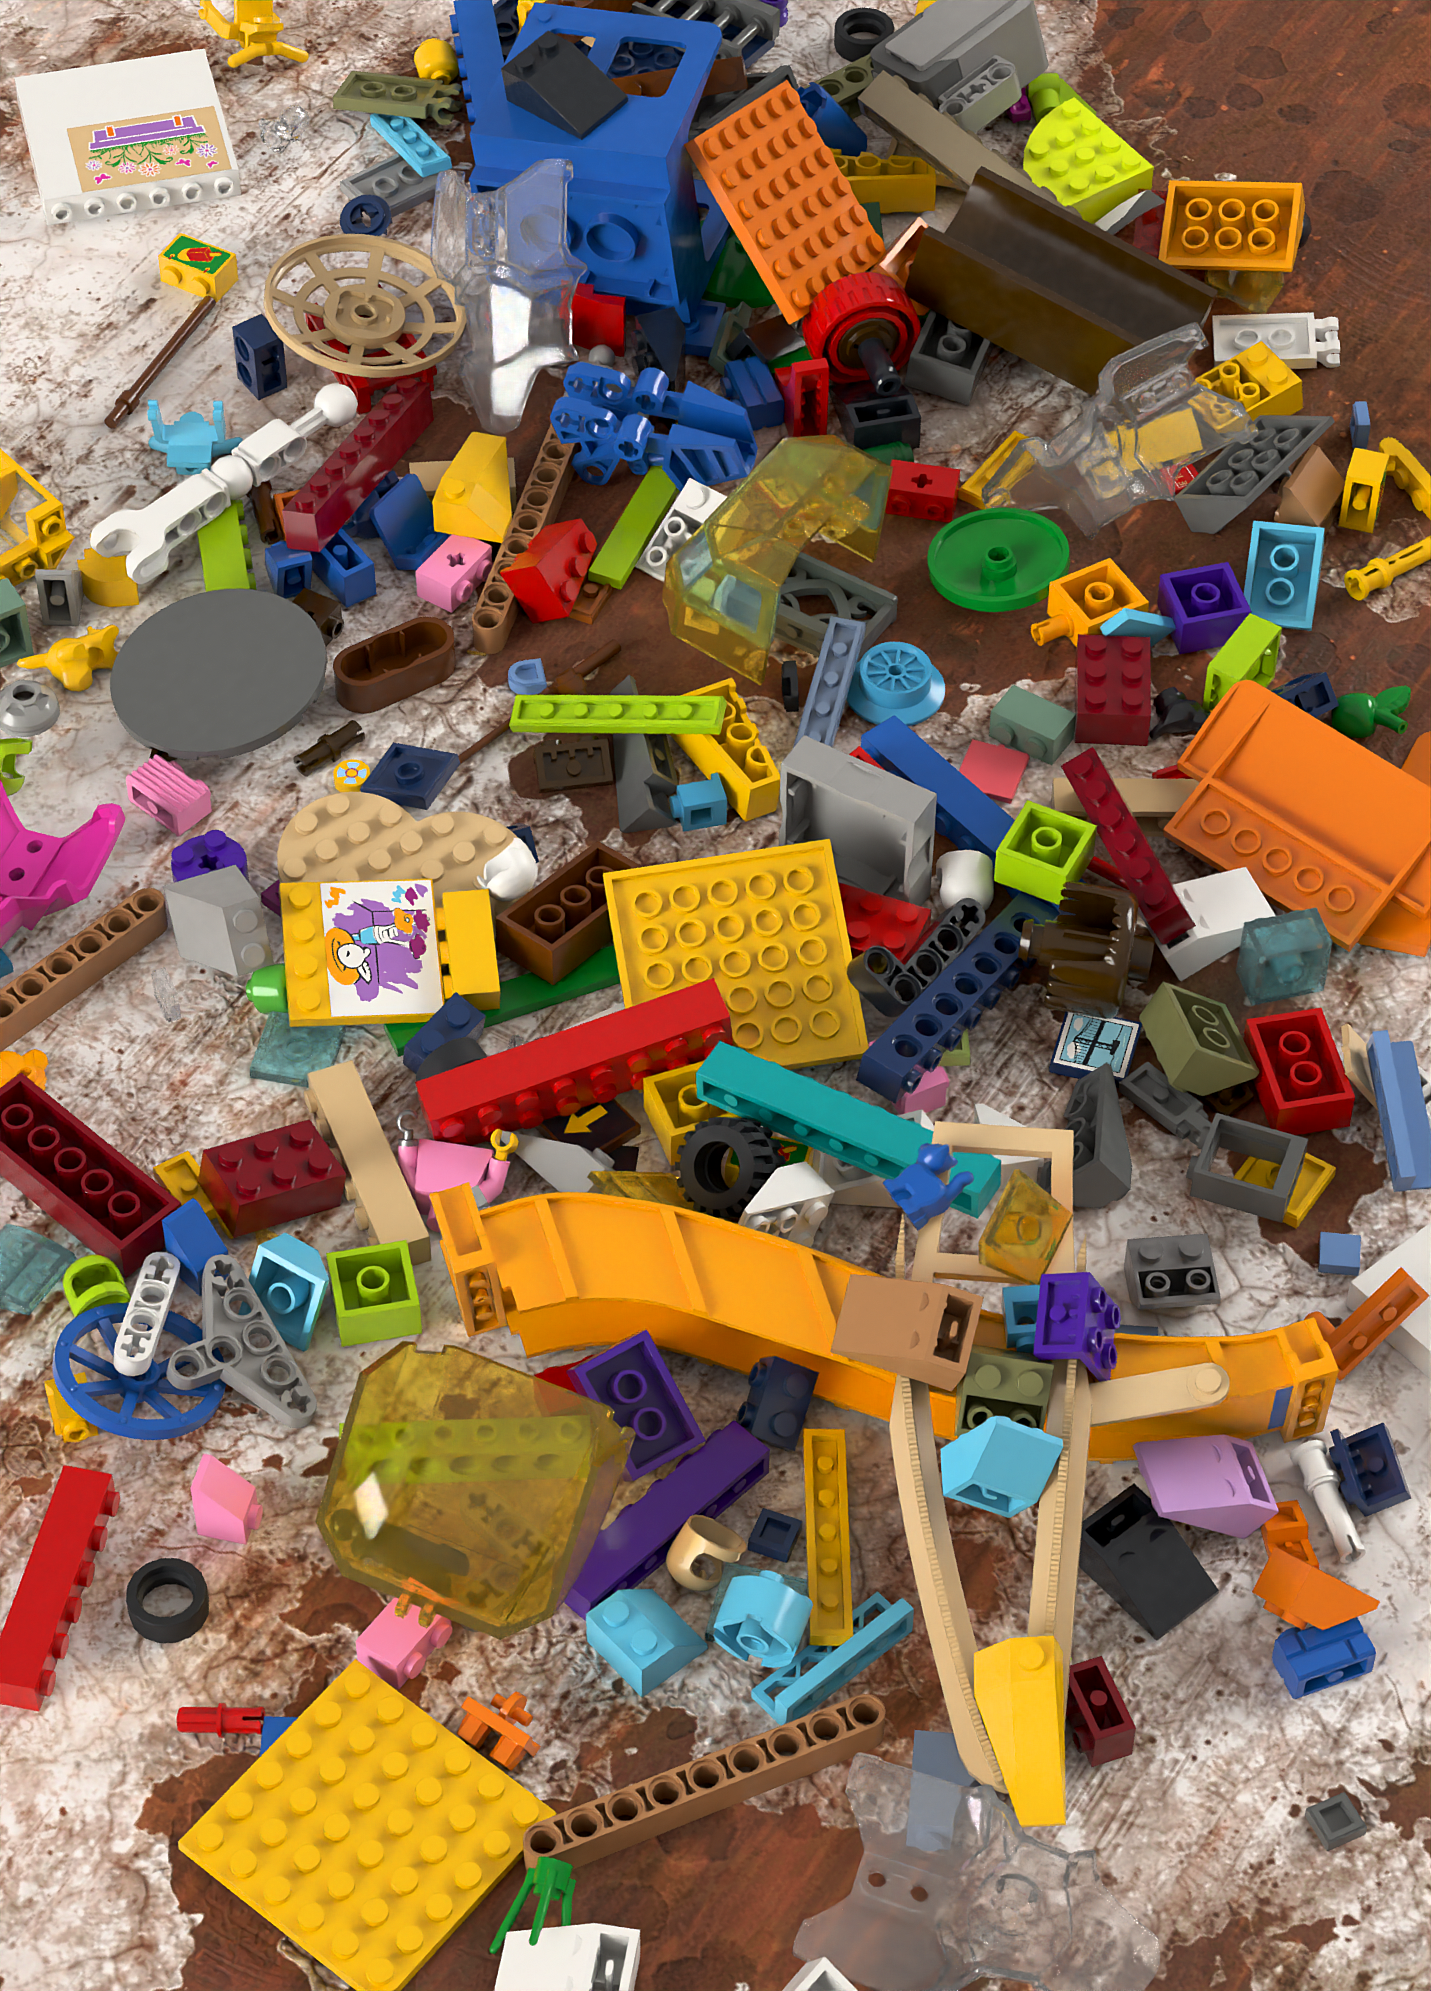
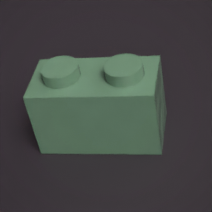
[989,685,1076,765]

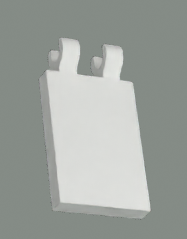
[1212,312,1340,369]

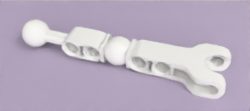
[90,383,358,584]

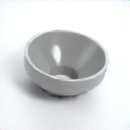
[0,679,60,737]

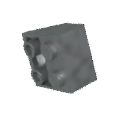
[1124,1233,1221,1310]

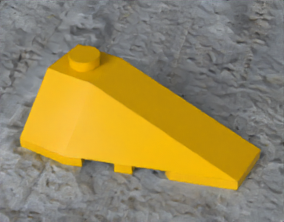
[432,432,512,543]
[974,1636,1066,1827]

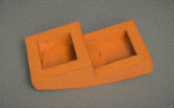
[1260,1500,1319,1569]

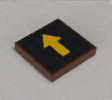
[535,1099,641,1154]

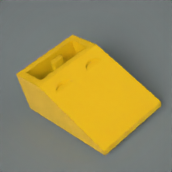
[1178,341,1303,433]

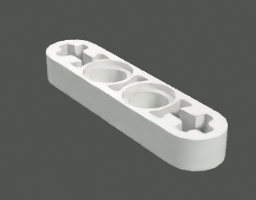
[113,1252,180,1376]

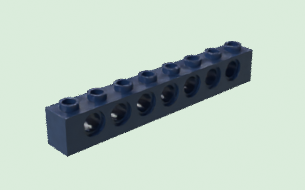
[856,891,1060,1104]

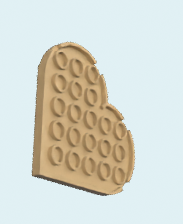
[277,792,534,975]

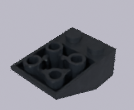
[631,307,686,431]
[828,379,921,454]
[1079,1483,1219,1641]

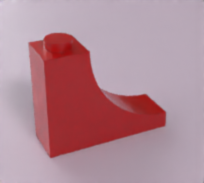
[775,358,829,449]

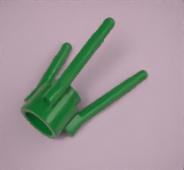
[489,1856,576,1954]

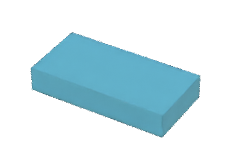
[1100,608,1176,647]

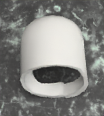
[936,850,994,911]

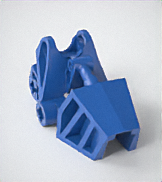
[550,362,758,492]

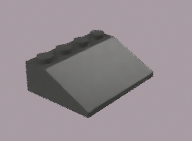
[1174,415,1335,534]

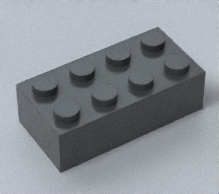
[904,310,995,406]

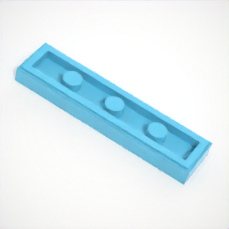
[369,113,452,178]

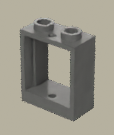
[1186,1113,1308,1223]

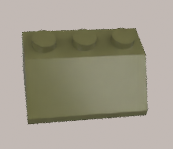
[1139,982,1260,1096]

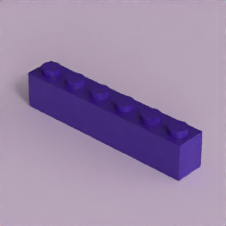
[554,1420,770,1621]

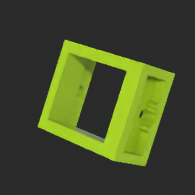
[1202,613,1282,710]

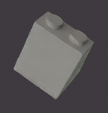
[163,865,274,976]

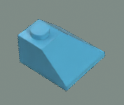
[238,1233,329,1352]

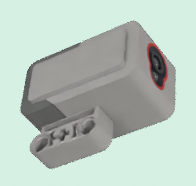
[870,0,1049,133]

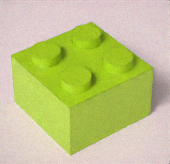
[994,800,1097,905]
[326,1240,422,1347]

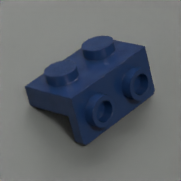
[736,1356,819,1452]
[1329,1422,1412,1517]

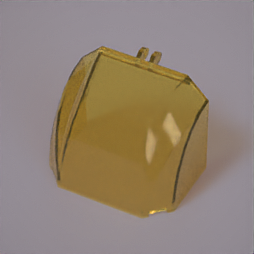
[315,1341,636,1640]

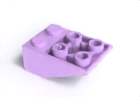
[1133,1434,1279,1539]

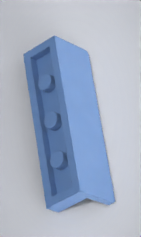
[1366,1030,1431,1192]

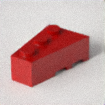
[500,518,597,624]

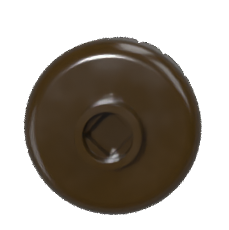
[1018,881,1155,1019]

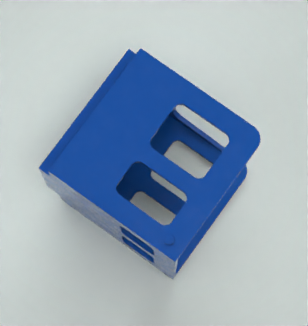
[469,2,732,323]

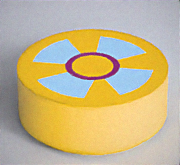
[333,759,370,792]

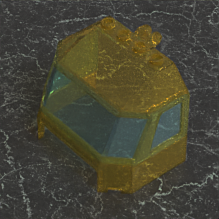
[662,434,893,685]

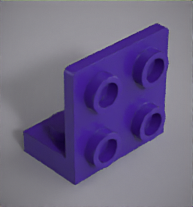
[1033,1272,1121,1382]

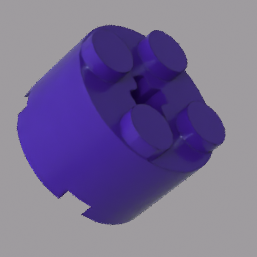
[171,830,250,884]

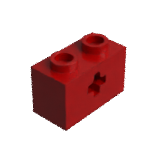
[883,459,960,523]

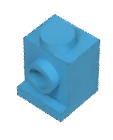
[669,773,727,832]
[1001,1285,1040,1354]

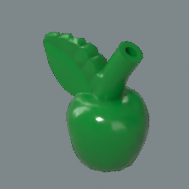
[1331,685,1411,738]

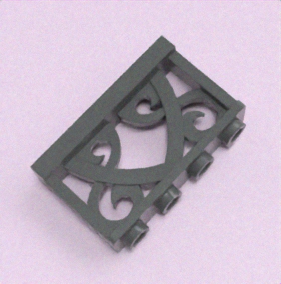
[688,65,799,142]
[731,542,898,662]

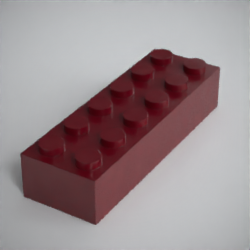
[0,1073,182,1279]

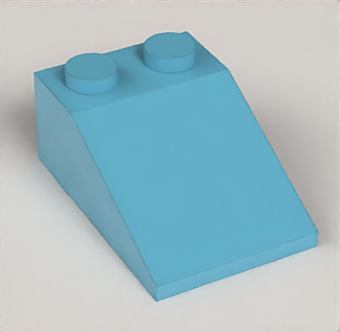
[1244,521,1325,631]

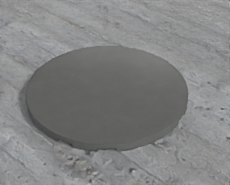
[110,588,328,760]

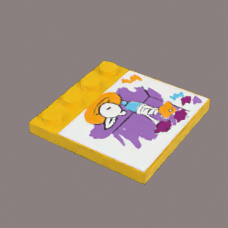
[279,879,444,1027]

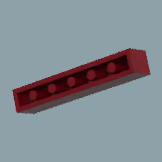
[1061,747,1196,945]

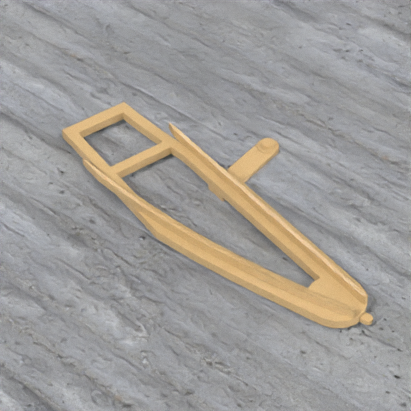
[889,1121,1229,1794]

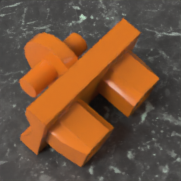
[456,1691,541,1771]

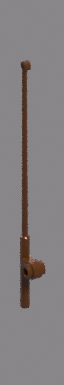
[399,639,621,807]

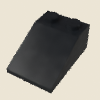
[501,31,628,140]

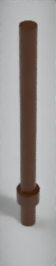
[104,296,216,429]

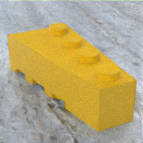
[829,148,936,214]
[669,677,780,822]

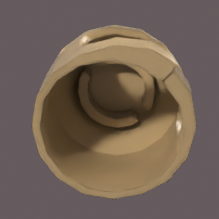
[666,1515,747,1592]

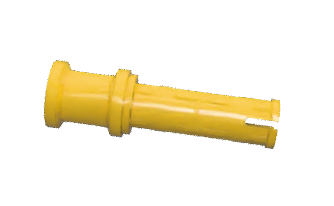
[1344,536,1431,601]

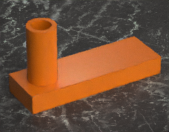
[1304,1267,1430,1381]

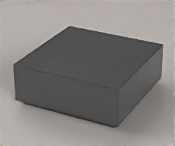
[1305,1792,1367,1851]

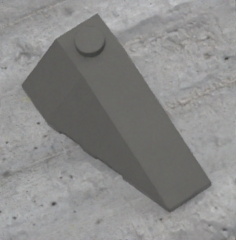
[1038,1062,1132,1209]

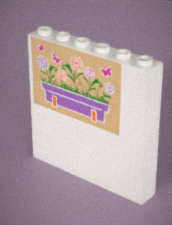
[14,49,241,225]

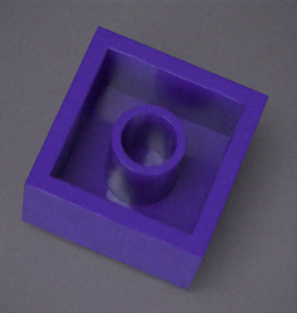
[1157,562,1252,654]

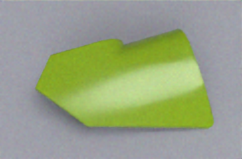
[1025,73,1096,125]

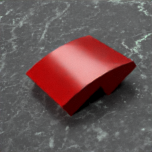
[560,281,626,357]

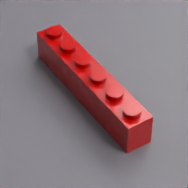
[0,1465,120,1712]

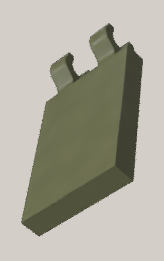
[333,71,463,125]

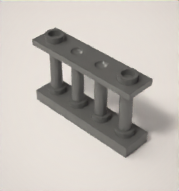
[632,0,780,60]

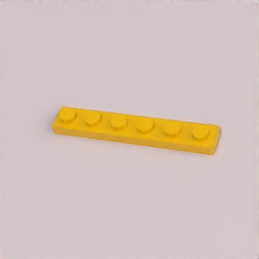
[803,1429,853,1646]

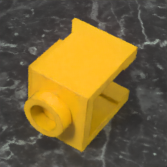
[44,1372,99,1443]

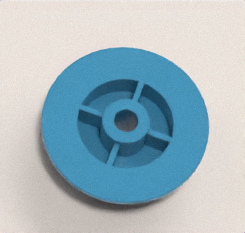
[846,642,945,726]

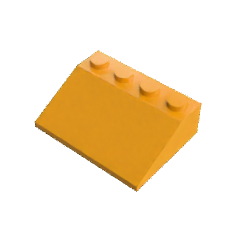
[1158,180,1305,272]

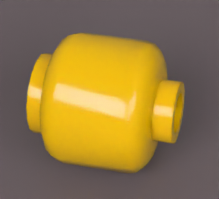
[414,38,459,85]

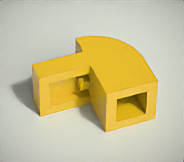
[77,534,139,607]

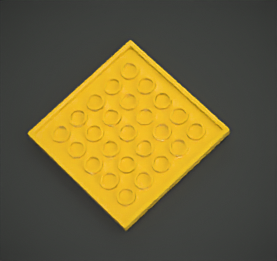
[603,839,869,1093]
[178,1659,556,1991]

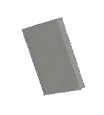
[340,153,458,218]

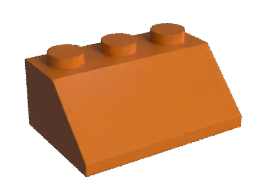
[869,217,930,316]

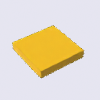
[1233,1153,1336,1228]

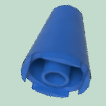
[796,82,868,157]

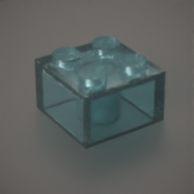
[1236,908,1332,1006]

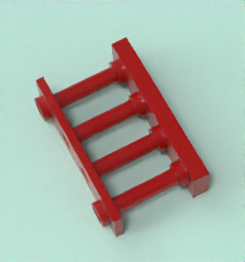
[305,283,437,415]

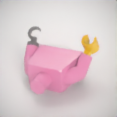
[396,1110,519,1232]

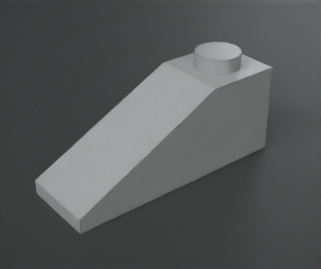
[500,1130,622,1195]

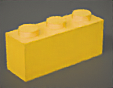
[436,889,500,1010]

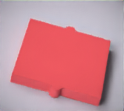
[959,739,1030,804]

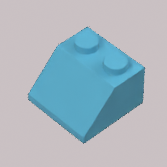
[586,1589,708,1697]

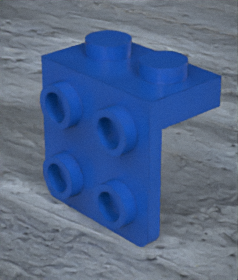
[369,474,452,570]

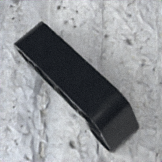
[847,898,986,1018]

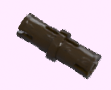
[293,720,365,777]

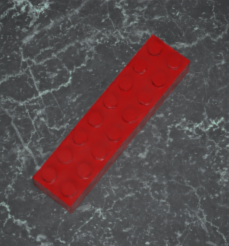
[415,978,733,1146]

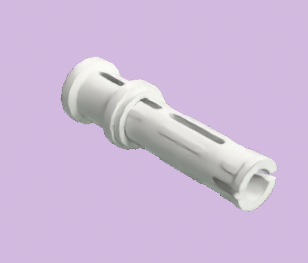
[1290,1440,1366,1564]

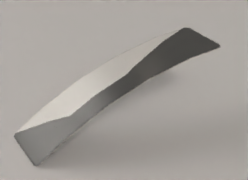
[1095,190,1165,235]

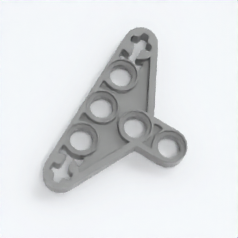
[166,1254,317,1429]

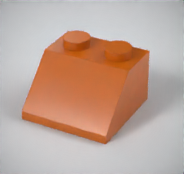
[1252,1547,1380,1630]

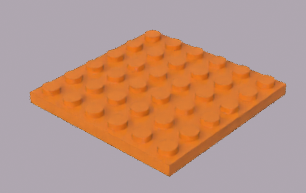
[684,80,886,325]

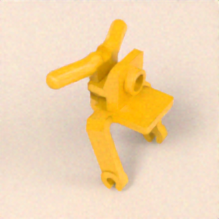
[198,0,309,68]

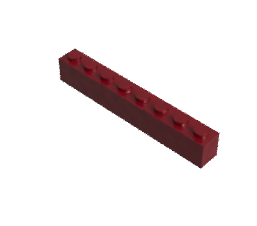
[282,378,434,552]

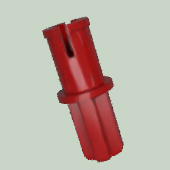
[176,1703,265,1738]

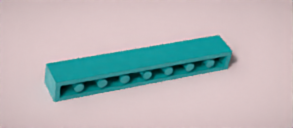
[696,1041,1001,1219]

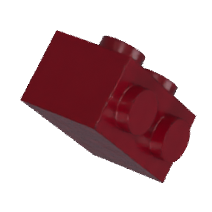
[1066,1656,1136,1767]

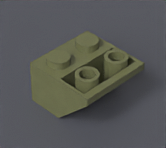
[954,1344,1054,1437]

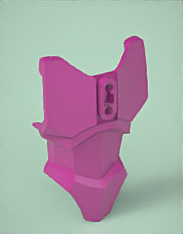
[0,780,125,949]

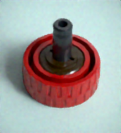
[802,272,921,396]

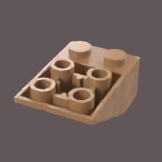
[830,1274,984,1391]

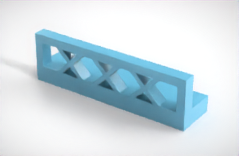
[751,1591,914,1726]

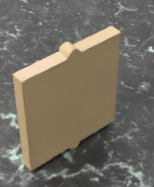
[1341,1024,1378,1110]

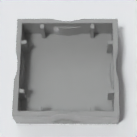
[779,735,937,906]

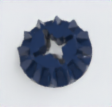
[340,195,392,236]

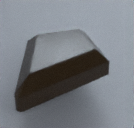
[1198,1082,1254,1117]

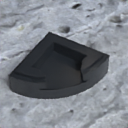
[781,660,799,712]

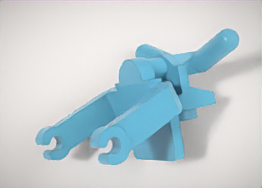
[147,400,243,475]

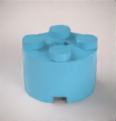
[713,1570,813,1668]

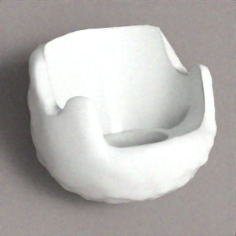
[477,838,538,902]

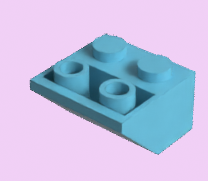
[940,1416,1063,1518]

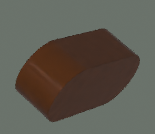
[333,617,456,714]

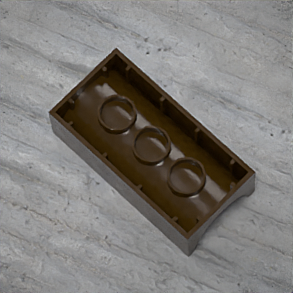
[904,166,1218,421]

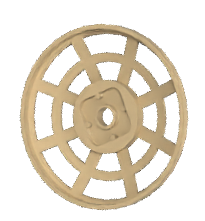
[263,234,468,378]

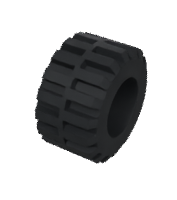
[675,1117,786,1218]

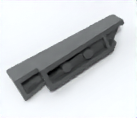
[610,675,679,833]

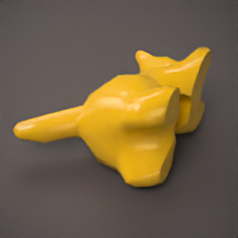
[17,624,119,691]

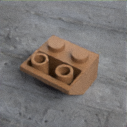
[1274,444,1345,537]

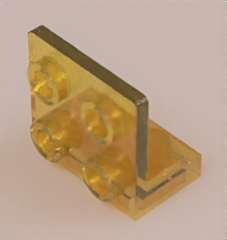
[1204,270,1284,314]

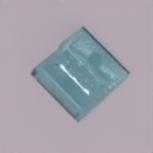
[0,1223,77,1315]

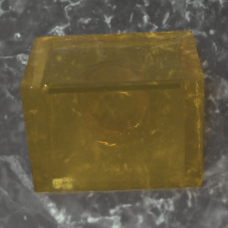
[978,1169,1074,1285]

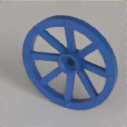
[52,1302,226,1440]

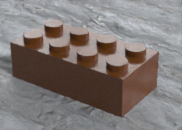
[495,841,642,985]

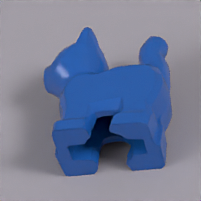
[882,1143,974,1231]

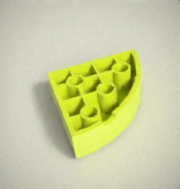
[1023,97,1154,224]

